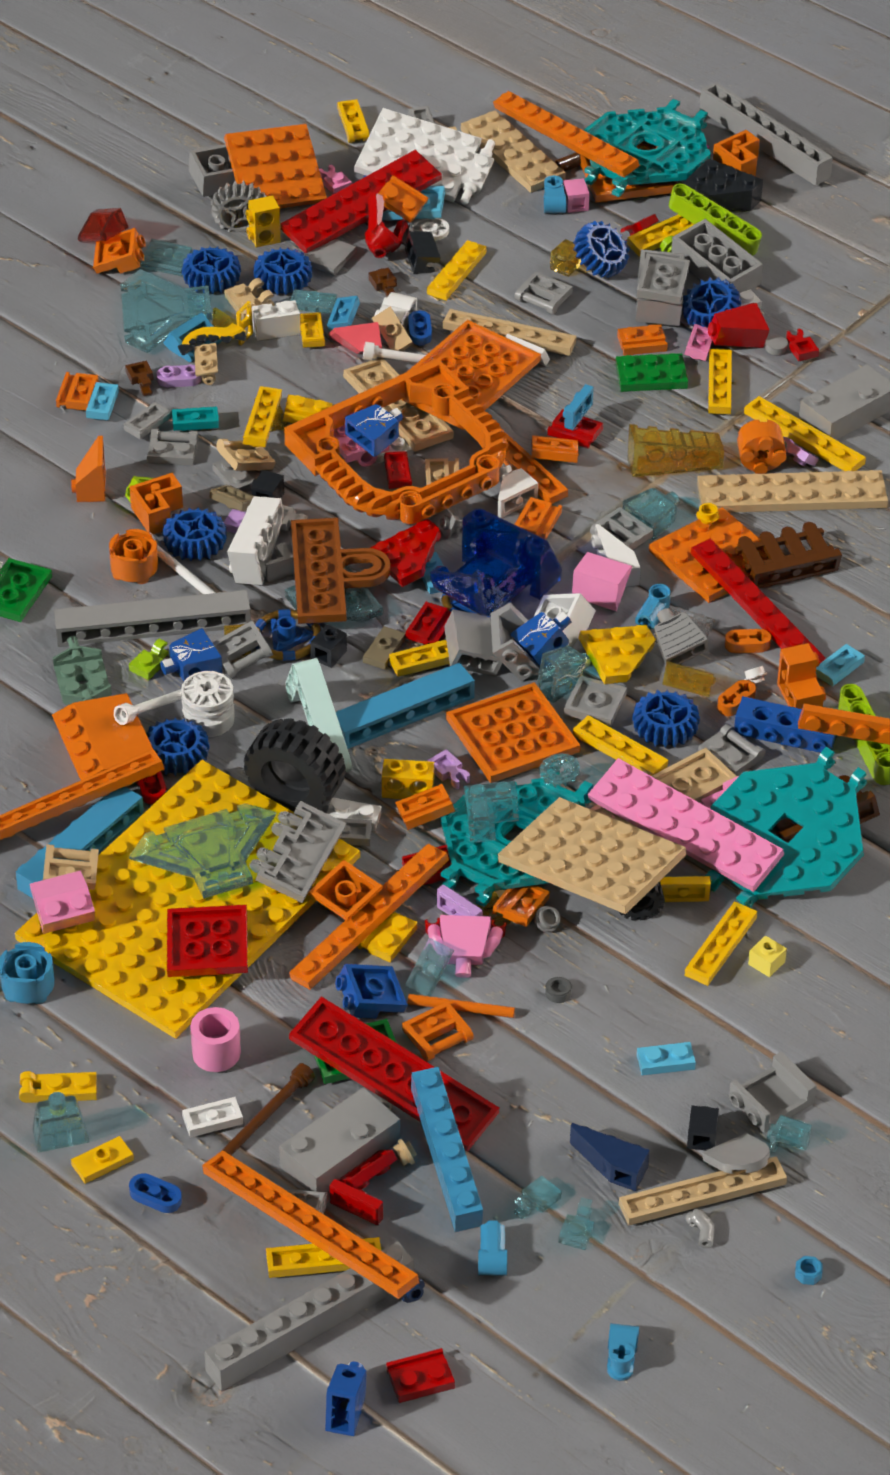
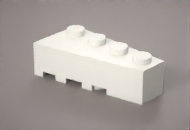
[227,496,285,585]

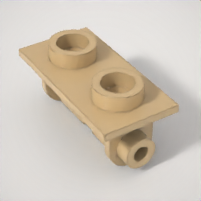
[194,343,218,385]

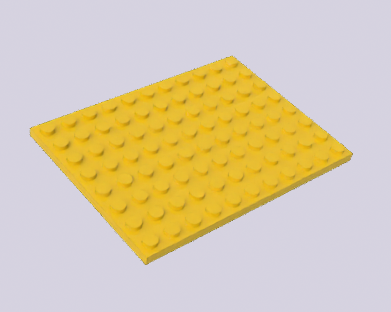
[15,760,361,1039]

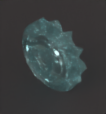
[539,753,580,788]

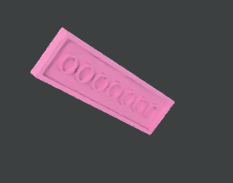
[588,758,784,892]

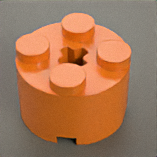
[737,419,786,474]
[109,529,158,584]

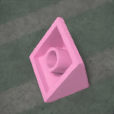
[572,552,632,612]

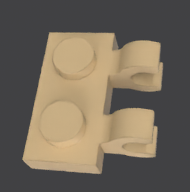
[224,278,275,319]

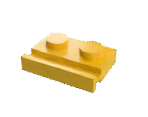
[283,394,332,423]
[358,912,418,963]

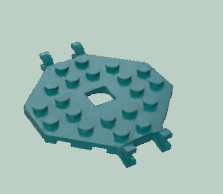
[583,99,711,197]
[705,747,867,908]
[441,766,593,907]

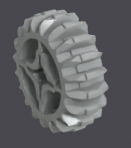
[211,180,266,232]

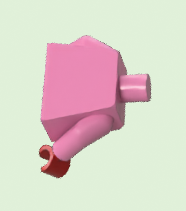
[425,915,507,978]

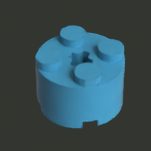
[0,942,55,1004]

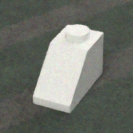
[498,468,538,519]

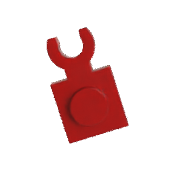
[786,328,819,362]

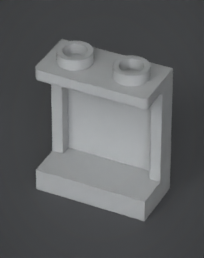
[490,603,540,682]
[729,1051,817,1133]

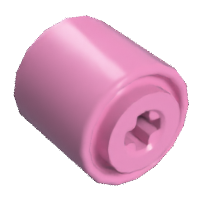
[190,1007,241,1072]

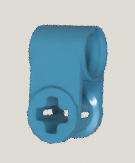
[544,175,566,213]
[607,1323,639,1381]

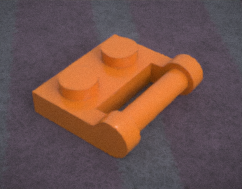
[402,1001,474,1062]

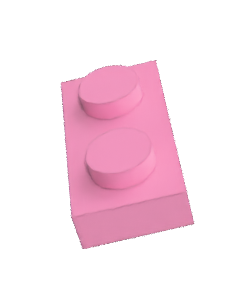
[684,324,712,361]

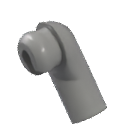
[686,1209,715,1248]

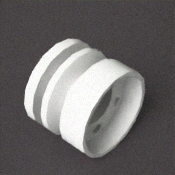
[181,671,235,737]

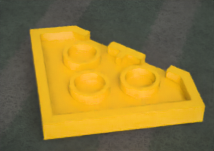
[578,625,655,684]

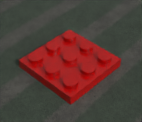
[167,904,248,977]

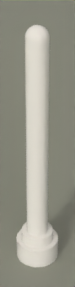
[363,342,426,363]
[149,532,216,594]
[114,689,182,725]

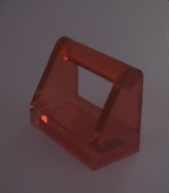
[78,208,129,242]

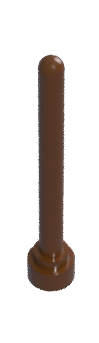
[222,1063,315,1156]

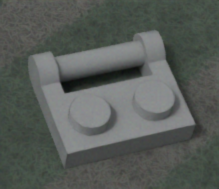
[515,272,573,315]
[147,429,198,466]
[590,507,653,550]
[213,620,273,679]
[698,723,766,776]

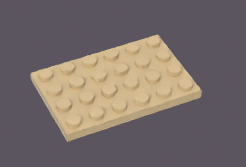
[498,797,686,914]

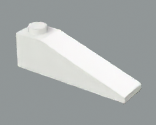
[534,593,596,675]

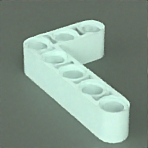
[286,658,352,772]

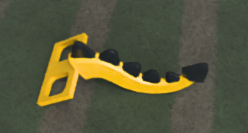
[178,301,253,355]

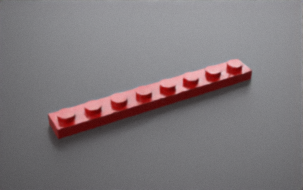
[691,538,826,664]

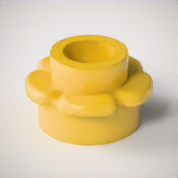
[696,503,719,524]

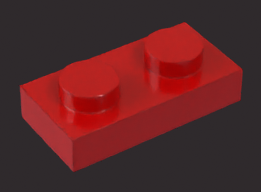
[338,1150,398,1189]

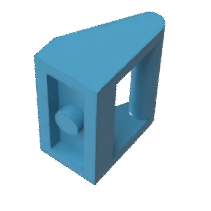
[163,312,222,362]

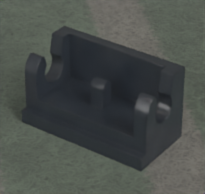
[405,231,441,274]

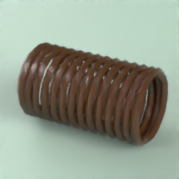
[555,152,581,171]

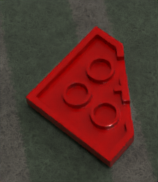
[370,519,441,587]

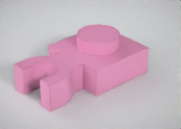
[319,165,352,194]

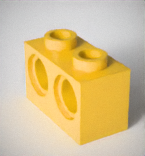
[246,195,281,248]
[382,759,434,799]

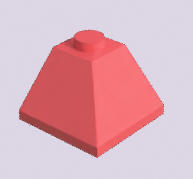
[329,322,382,354]

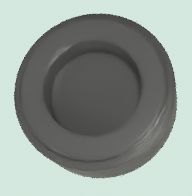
[545,977,572,1003]

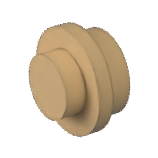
[393,1139,417,1166]

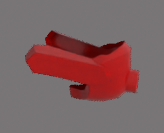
[365,193,408,258]

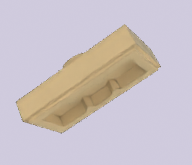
[372,306,414,351]

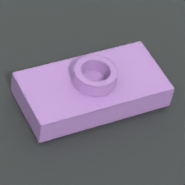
[437,884,483,916]

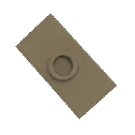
[209,484,254,512]
[363,626,406,670]

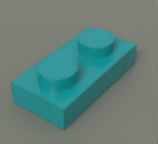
[172,406,219,431]

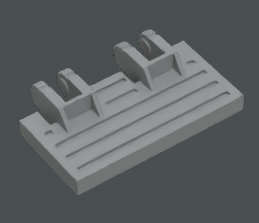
[250,801,347,903]

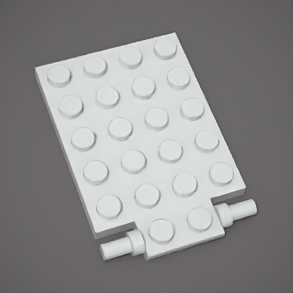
[354,108,495,205]

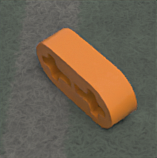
[725,629,771,653]
[717,680,756,716]

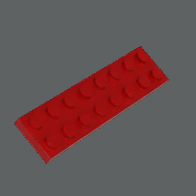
[280,149,442,253]
[289,996,500,1152]

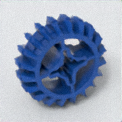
[573,221,630,278]
[182,246,241,294]
[253,247,312,295]
[682,277,742,328]
[163,507,227,561]
[632,689,700,748]
[146,717,210,777]

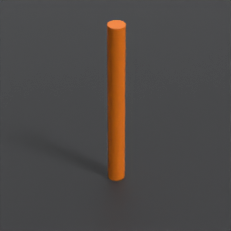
[408,994,515,1018]

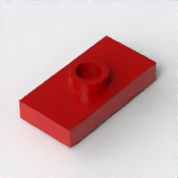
[384,451,412,489]
[329,1179,383,1225]

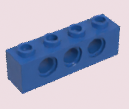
[734,696,837,753]

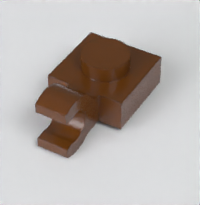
[368,268,397,297]
[125,360,154,396]

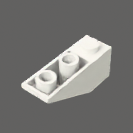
[591,524,640,587]

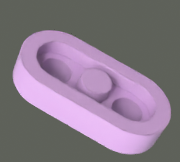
[157,364,202,388]

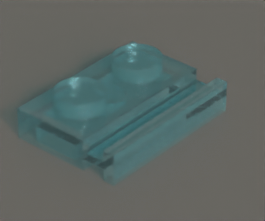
[140,239,193,276]

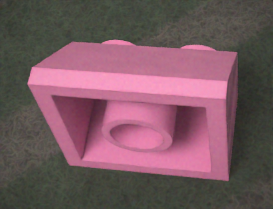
[29,870,95,934]

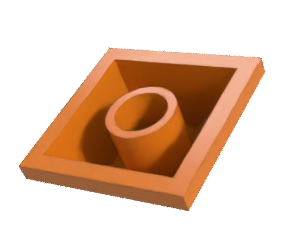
[71,436,106,502]
[308,860,383,922]

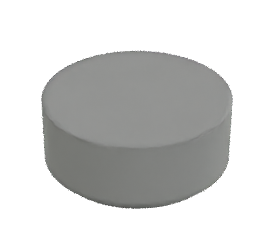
[765,335,788,355]

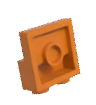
[93,228,146,274]

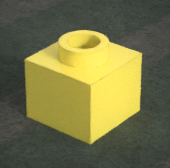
[748,935,787,977]

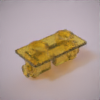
[662,661,716,697]

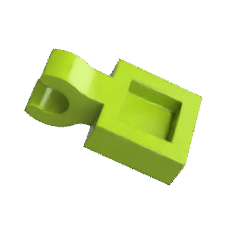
[129,638,169,681]

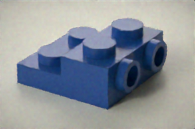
[335,964,407,1019]

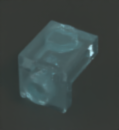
[767,1115,812,1153]

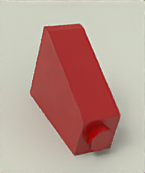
[708,303,770,348]

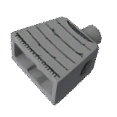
[654,608,709,670]

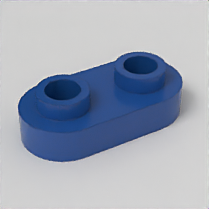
[408,310,432,346]
[129,1173,182,1213]

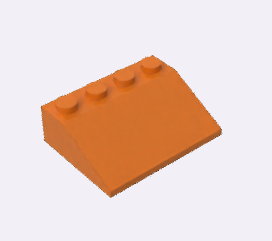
[52,693,153,780]

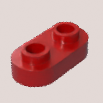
[136,771,166,805]

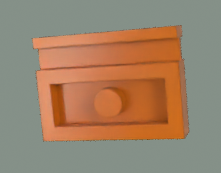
[378,175,428,223]
[617,324,668,356]
[56,372,99,410]
[531,435,578,463]
[513,497,562,541]
[395,784,455,830]
[492,885,550,927]

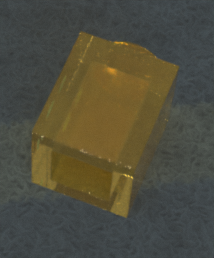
[550,239,581,277]

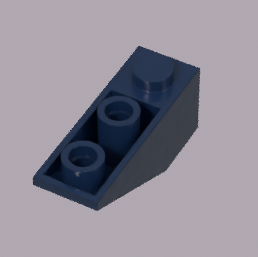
[570,1123,650,1191]

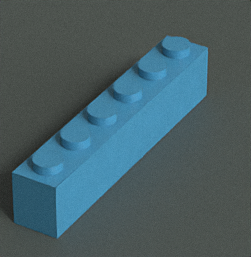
[336,663,475,749]
[16,787,144,898]
[411,1067,483,1232]

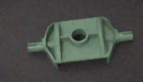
[53,636,112,706]

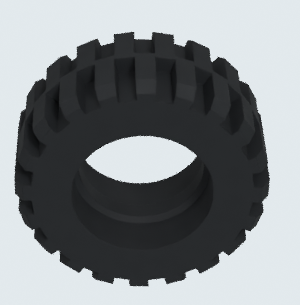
[244,718,346,812]

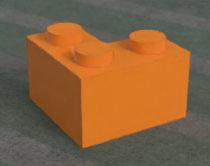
[713,130,760,177]
[129,473,183,534]
[777,643,826,709]

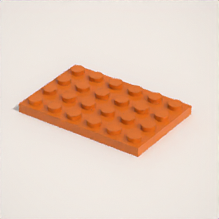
[400,320,541,430]

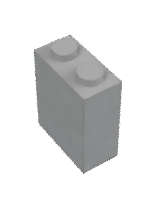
[444,609,502,676]

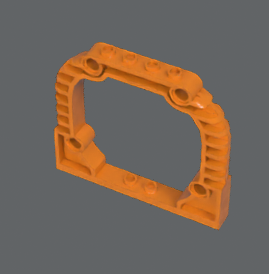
[284,358,507,524]

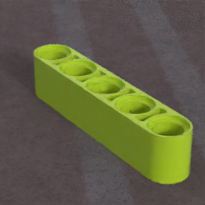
[669,184,762,256]
[838,684,890,785]

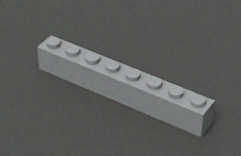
[700,82,833,186]
[54,590,251,647]
[204,1241,414,1391]

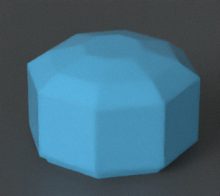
[795,1256,823,1285]

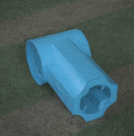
[635,584,671,630]
[478,1221,507,1276]

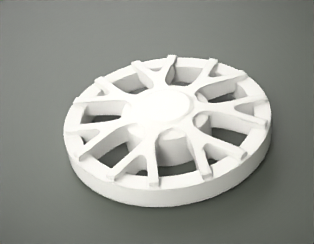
[409,218,449,241]

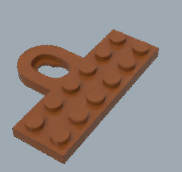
[291,518,390,624]

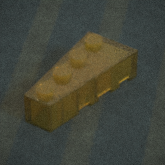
[627,424,724,477]

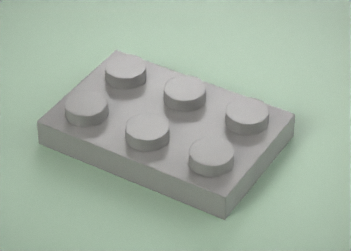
[636,253,690,305]

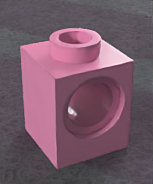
[563,178,589,213]

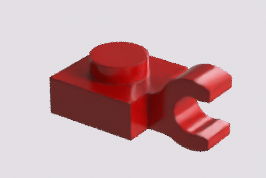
[620,214,659,241]

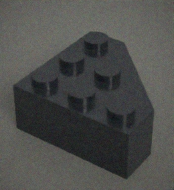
[682,158,763,212]

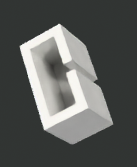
[252,300,300,341]

